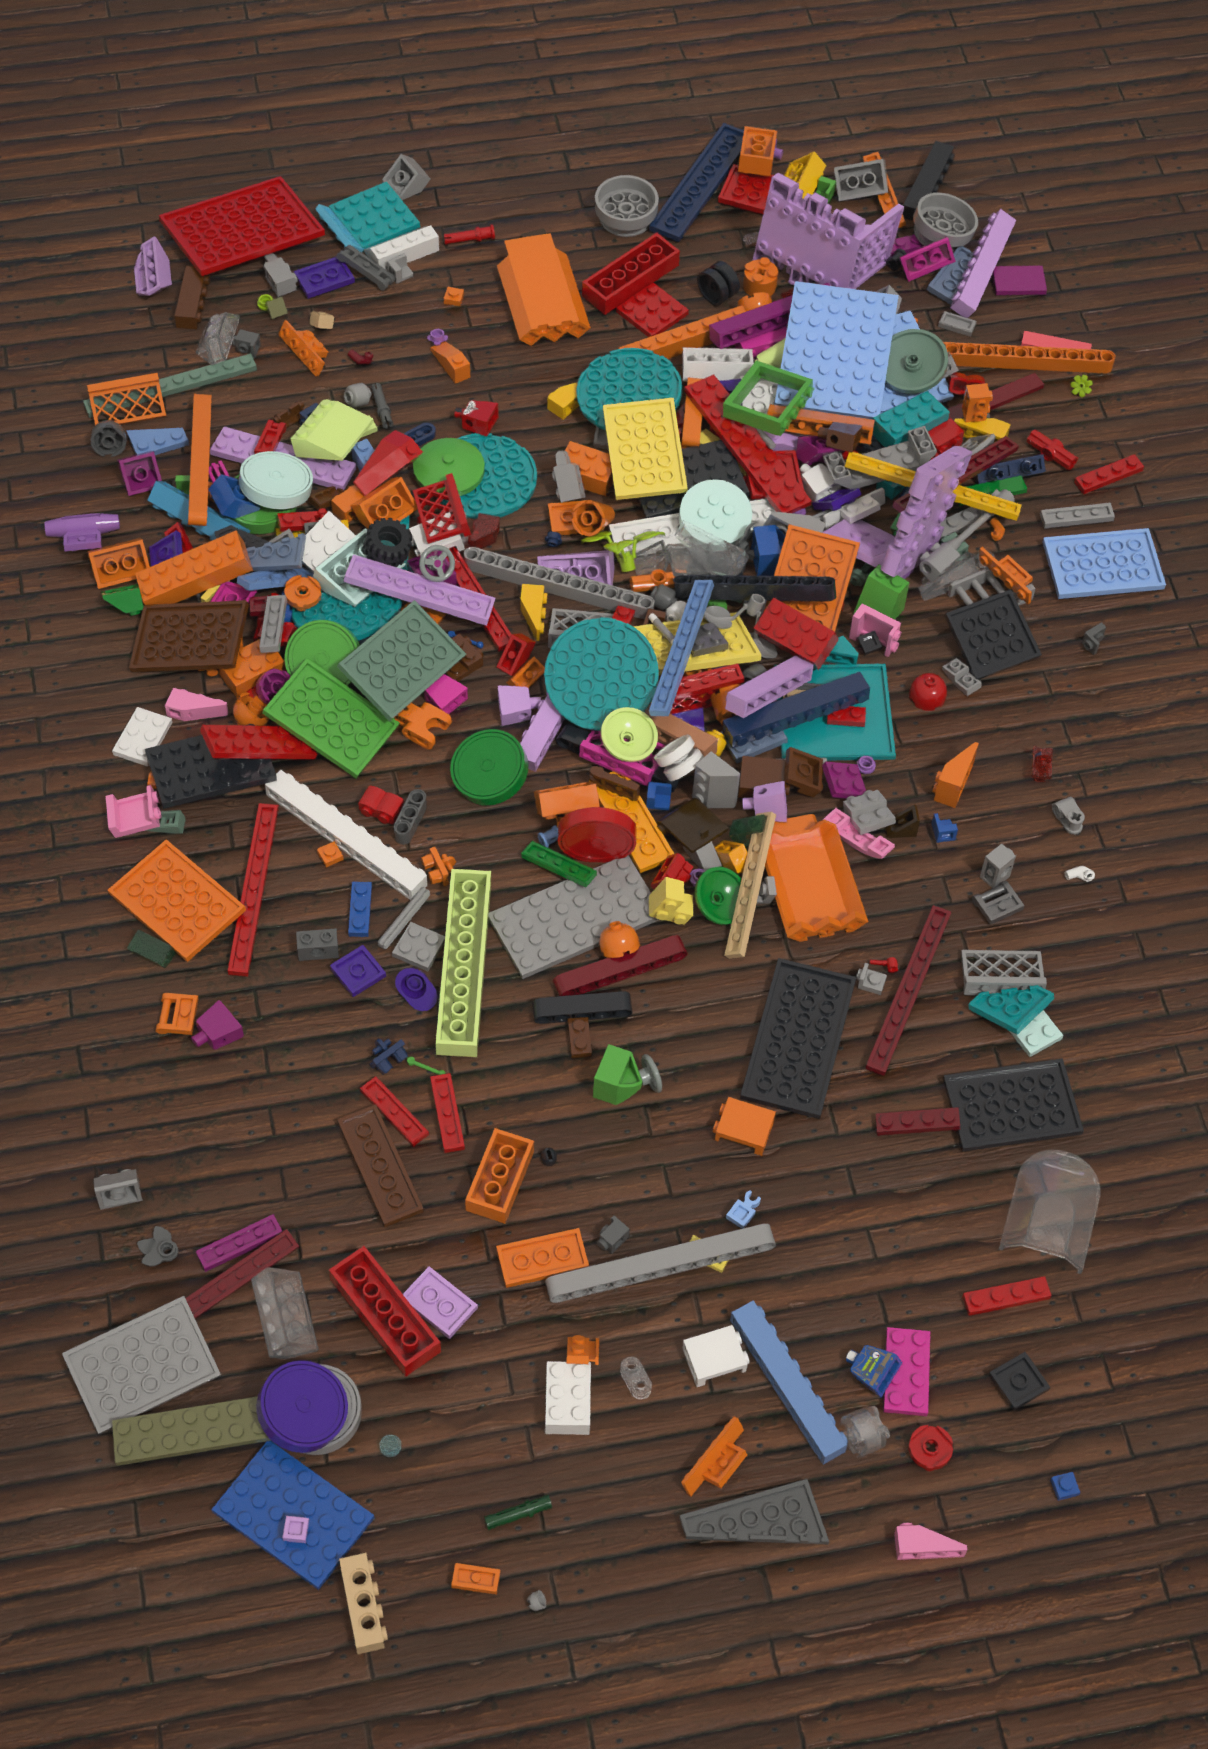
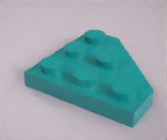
[968,985,1054,1035]

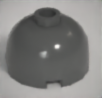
[90,420,127,457]

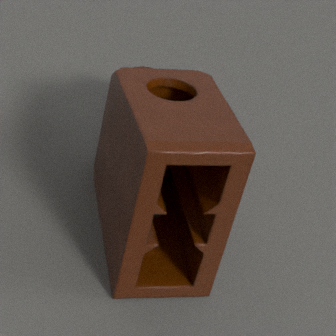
[818,422,862,452]

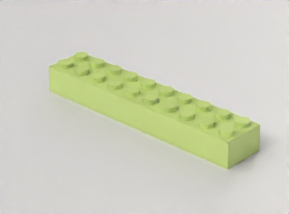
[436,869,491,1057]

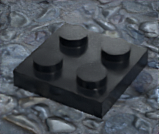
[989,1352,1050,1411]

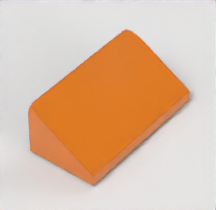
[506,656,545,689]

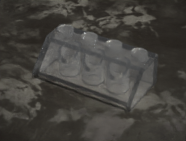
[251,1267,319,1359]

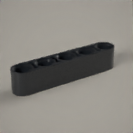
[532,991,633,1024]

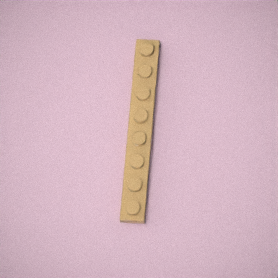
[724,811,776,959]

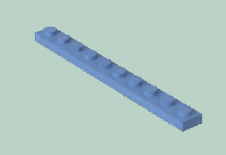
[649,580,714,716]

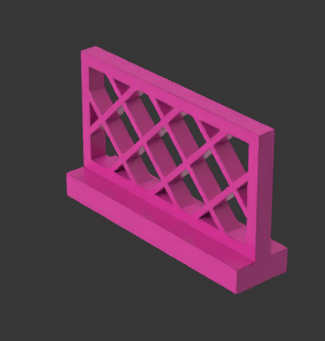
[579,730,666,786]

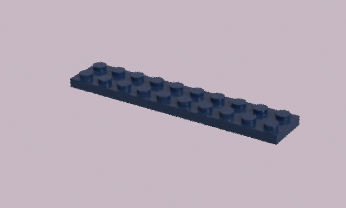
[649,123,744,242]

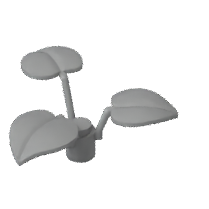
[704,594,777,658]

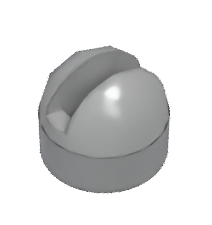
[527,1590,546,1611]

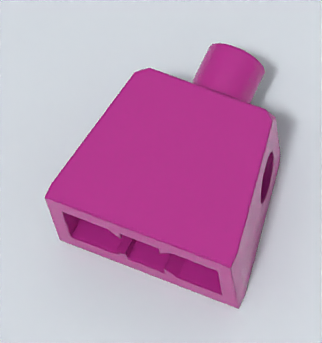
[424,674,468,714]

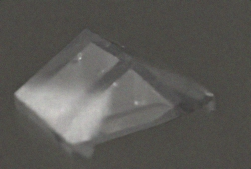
[634,540,670,576]

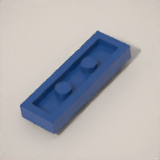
[348,882,372,937]

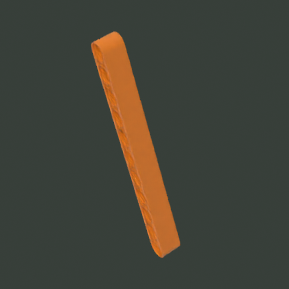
[943,342,1116,373]
[188,394,212,526]

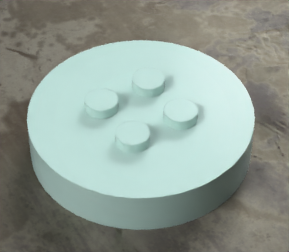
[239,451,313,509]
[679,480,752,552]

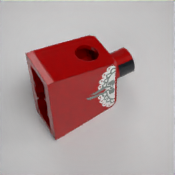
[454,400,499,436]

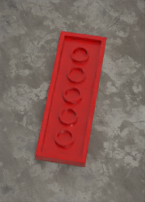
[200,725,317,759]

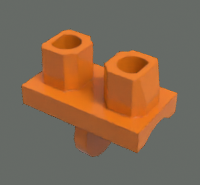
[421,847,456,886]

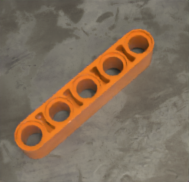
[681,377,702,447]

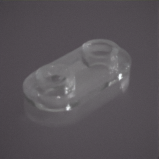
[620,1357,652,1399]

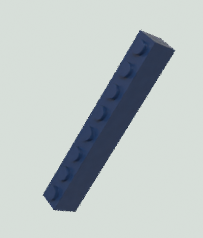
[723,672,870,748]

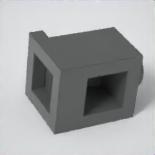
[232,329,261,358]
[597,1216,630,1254]

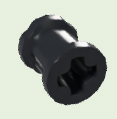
[886,248,907,271]

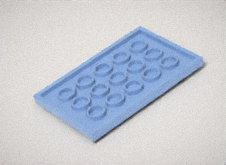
[1043,528,1166,599]

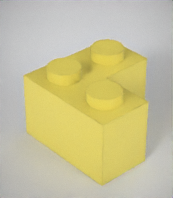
[649,877,693,925]

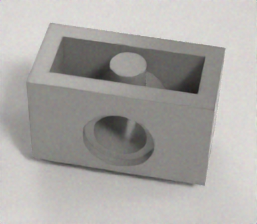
[980,844,1016,889]

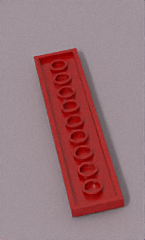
[684,375,812,513]

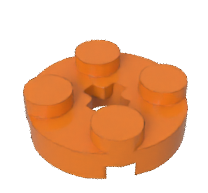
[284,575,321,611]

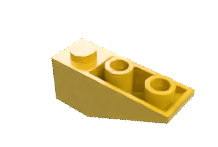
[520,584,547,641]

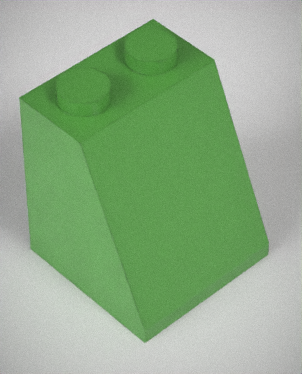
[853,565,910,620]

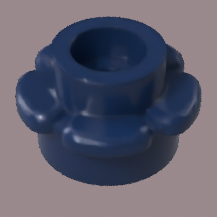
[544,532,562,547]

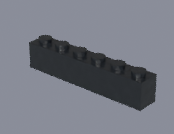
[902,141,955,221]

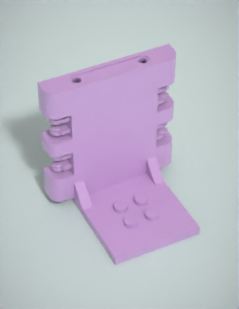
[752,173,904,289]
[822,446,973,577]

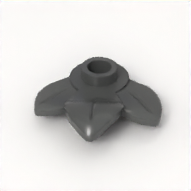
[733,523,755,555]
[137,1226,178,1266]

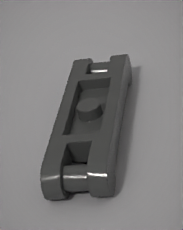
[337,245,395,291]

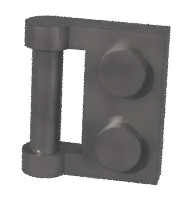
[972,881,1024,925]

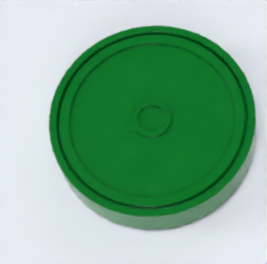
[450,729,529,805]

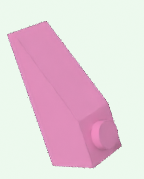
[894,1523,967,1560]

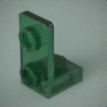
[729,814,767,848]

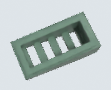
[145,810,186,834]

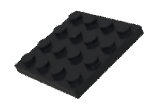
[944,589,1042,680]

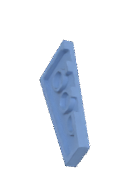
[237,567,314,591]

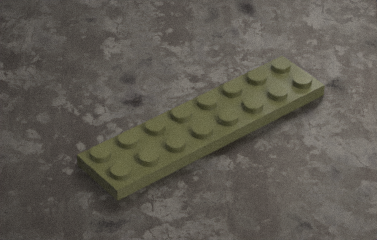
[112,1396,271,1466]

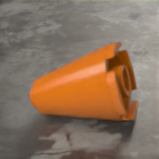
[572,500,615,536]

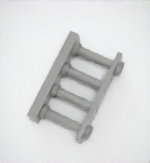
[948,568,1035,606]

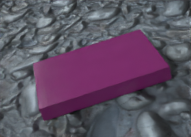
[992,266,1047,295]

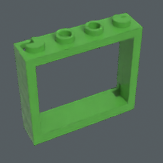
[723,360,814,436]

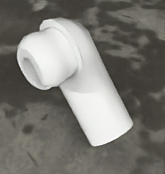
[1064,866,1095,882]

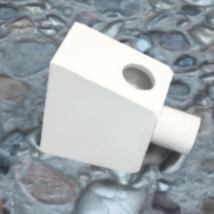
[800,464,841,503]

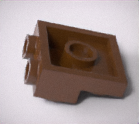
[445,633,484,682]
[784,747,824,798]

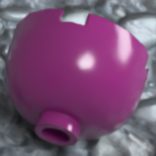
[256,669,291,705]

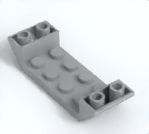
[823,426,937,489]

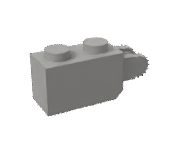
[264,253,297,297]
[552,450,586,502]

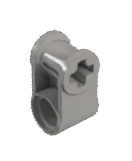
[1052,796,1085,835]

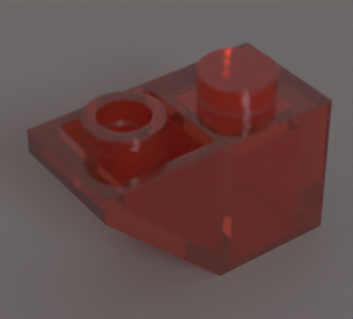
[468,513,500,549]

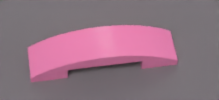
[823,808,895,859]

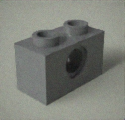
[296,929,339,961]

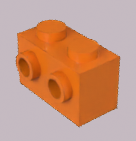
[962,383,993,422]

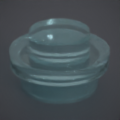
[379,1435,402,1457]

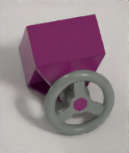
[407,545,457,586]

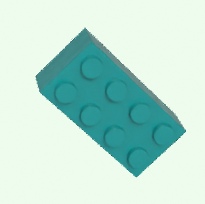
[872,391,950,447]

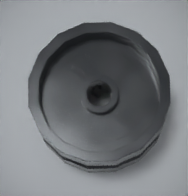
[697,261,740,306]

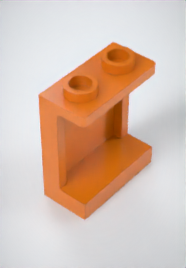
[713,1097,776,1156]

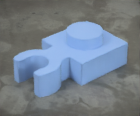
[726,1191,761,1229]

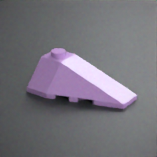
[537,550,615,586]

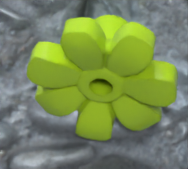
[1071,375,1093,397]

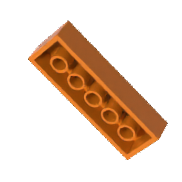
[135,530,253,605]

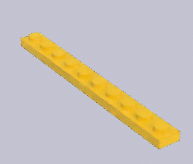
[844,452,1021,521]

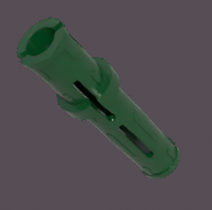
[484,1494,552,1531]

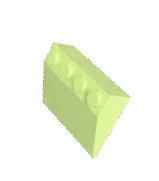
[291,399,374,461]

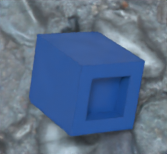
[646,782,672,810]
[931,813,958,843]

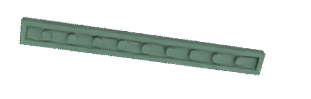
[83,354,257,418]

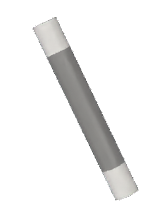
[648,614,675,644]

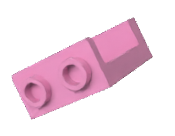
[849,604,901,657]
[106,785,162,838]

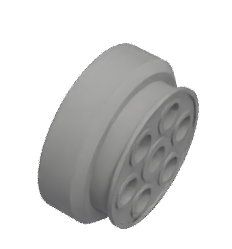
[595,175,659,237]
[913,193,978,253]

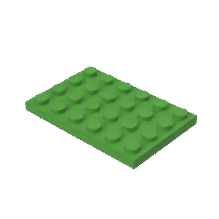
[262,658,400,779]

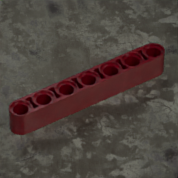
[553,935,688,996]

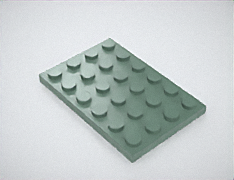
[337,600,466,721]

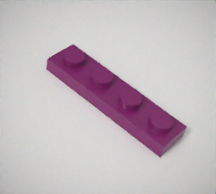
[196,1214,283,1272]

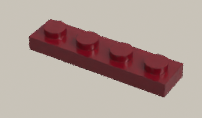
[876,1107,960,1136]

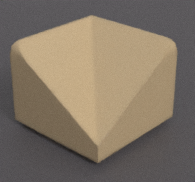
[310,311,334,329]

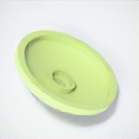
[601,707,658,762]

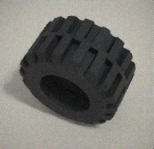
[363,518,412,567]

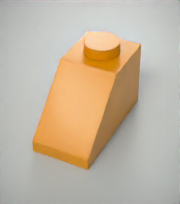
[714,840,748,874]

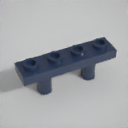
[976,454,1046,484]

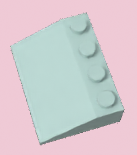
[313,528,405,607]

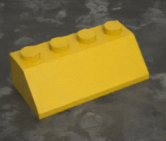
[784,151,826,198]

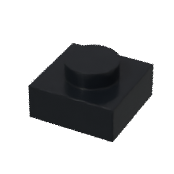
[857,631,882,656]

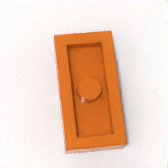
[451,1563,500,1595]

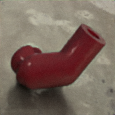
[348,349,374,364]

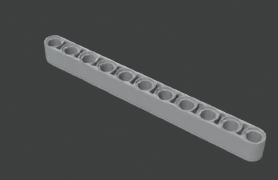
[464,547,654,620]
[545,1224,776,1303]

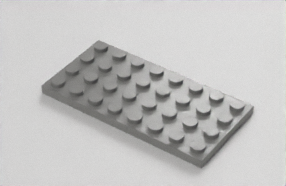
[488,856,659,979]

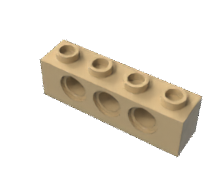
[339,1553,388,1655]

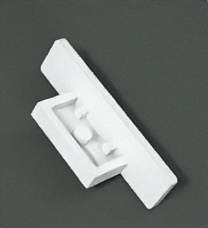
[823,488,885,530]

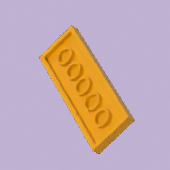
[589,771,674,873]

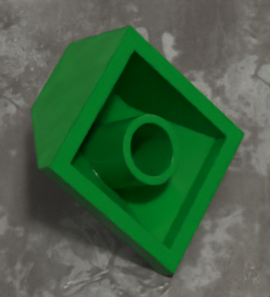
[101,584,143,615]

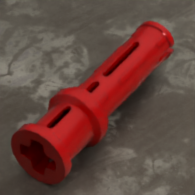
[443,224,495,245]

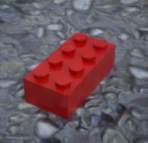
[753,598,839,670]

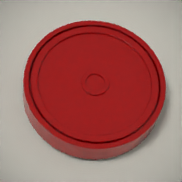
[558,807,637,863]

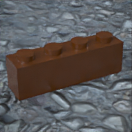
[175,266,210,330]

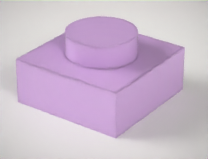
[283,1516,309,1543]

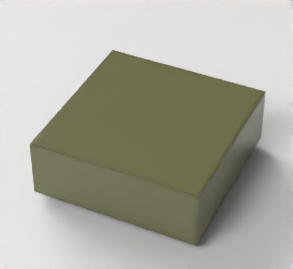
[265,297,288,319]

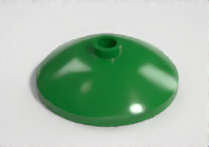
[695,867,742,925]

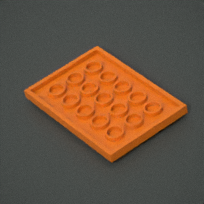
[763,524,860,632]
[108,839,246,962]

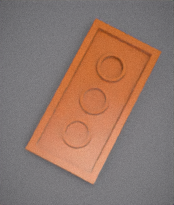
[496,1228,589,1288]

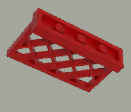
[412,473,471,544]
[670,663,744,714]

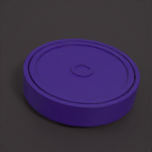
[256,1361,348,1453]

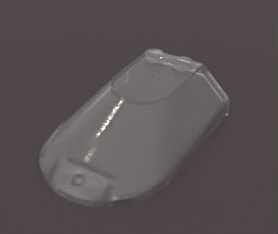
[998,1150,1100,1274]

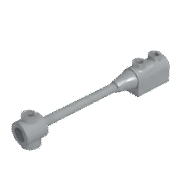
[919,489,1015,582]

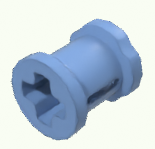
[537,825,558,848]

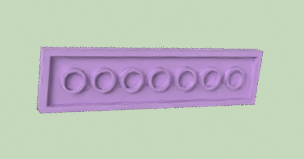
[210,427,356,490]
[343,554,495,626]

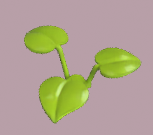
[581,531,665,572]

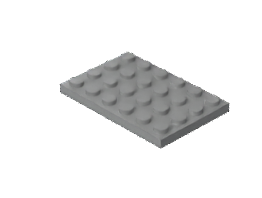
[62,1296,221,1435]

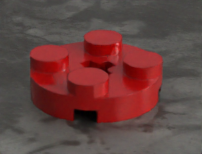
[908,1425,953,1471]

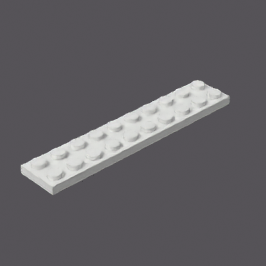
[609,499,776,555]

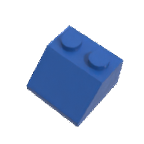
[208,474,261,519]

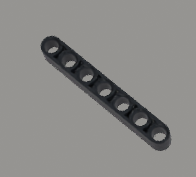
[556,724,682,793]

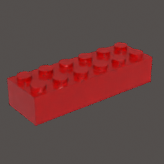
[582,233,680,315]
[329,1246,441,1377]

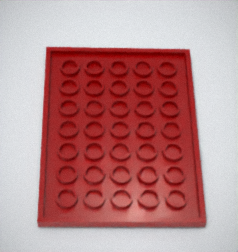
[159,176,325,276]

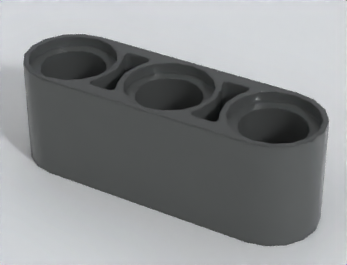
[394,789,427,845]

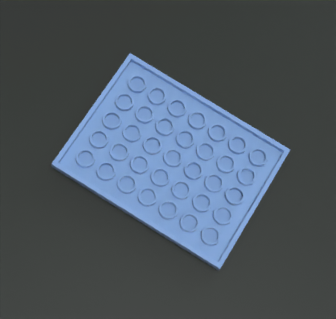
[775,281,899,420]

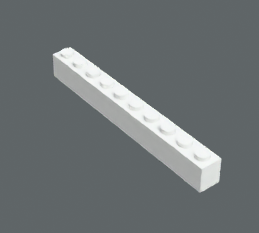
[265,770,427,900]

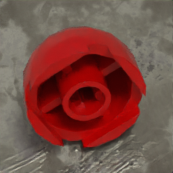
[909,673,947,711]

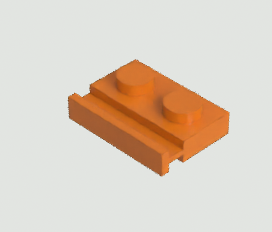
[567,1335,599,1365]

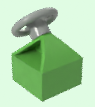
[593,1044,662,1105]

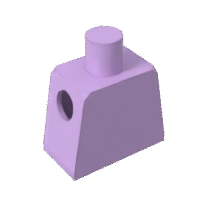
[498,686,541,726]
[743,781,787,822]

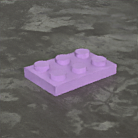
[403,1267,478,1339]

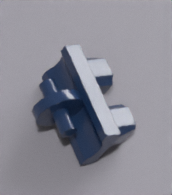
[369,1038,408,1075]

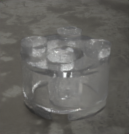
[840,1406,890,1458]

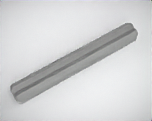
[378,887,430,949]

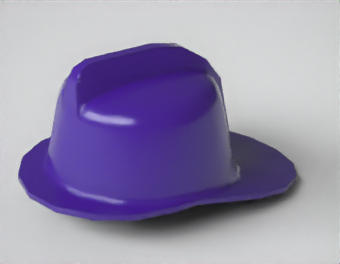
[395,968,438,1011]

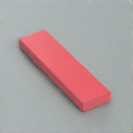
[1021,331,1092,349]

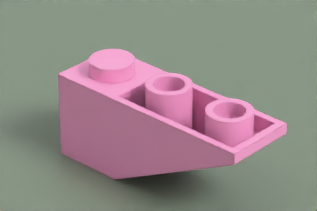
[165,688,228,721]

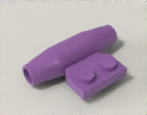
[44,513,120,551]

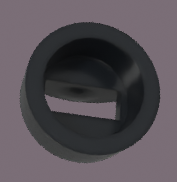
[540,1148,557,1166]

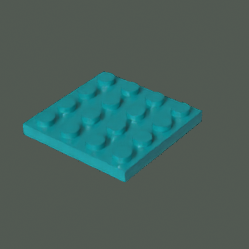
[329,181,420,252]

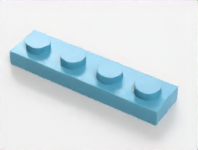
[316,204,364,253]

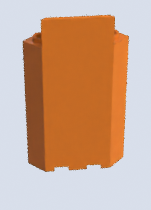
[497,233,591,346]
[765,814,868,942]

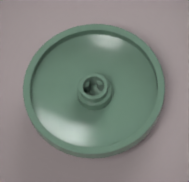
[885,329,948,394]

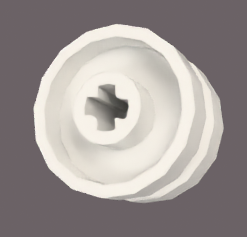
[654,734,704,781]

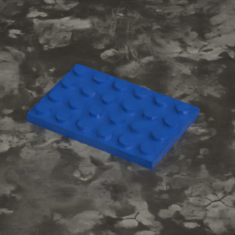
[212,1441,375,1590]

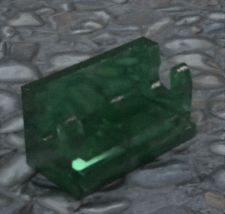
[127,929,176,968]

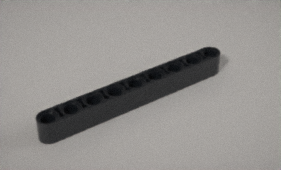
[673,575,837,601]

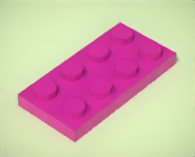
[883,1327,930,1416]

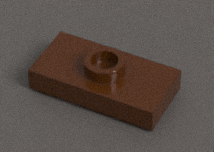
[308,486,345,510]

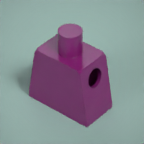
[191,1000,244,1050]

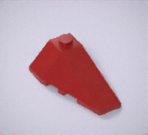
[353,430,423,496]

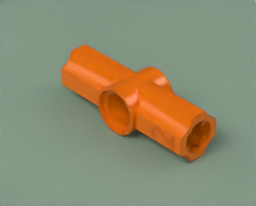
[630,569,686,592]

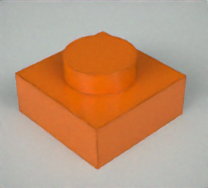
[444,287,464,306]
[317,841,344,868]

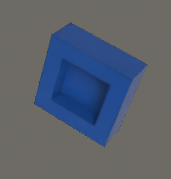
[1051,1472,1080,1501]

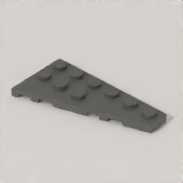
[679,1479,829,1545]

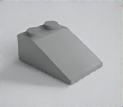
[763,512,826,535]

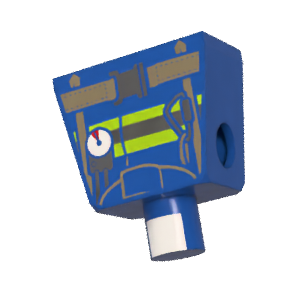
[846,1345,902,1398]

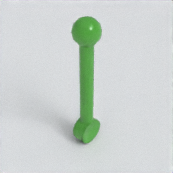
[407,1057,446,1075]

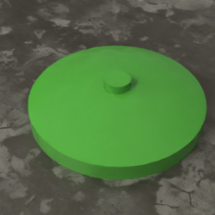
[413,438,485,496]

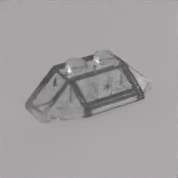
[195,312,240,365]

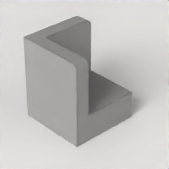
[387,254,413,284]

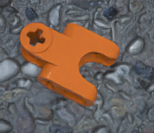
[394,702,452,750]

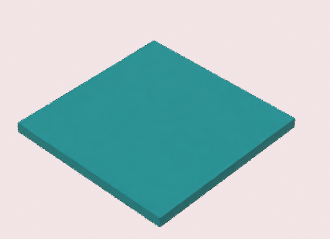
[774,664,896,761]

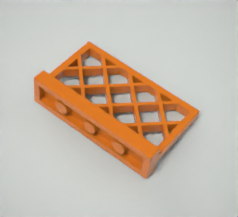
[87,373,166,425]

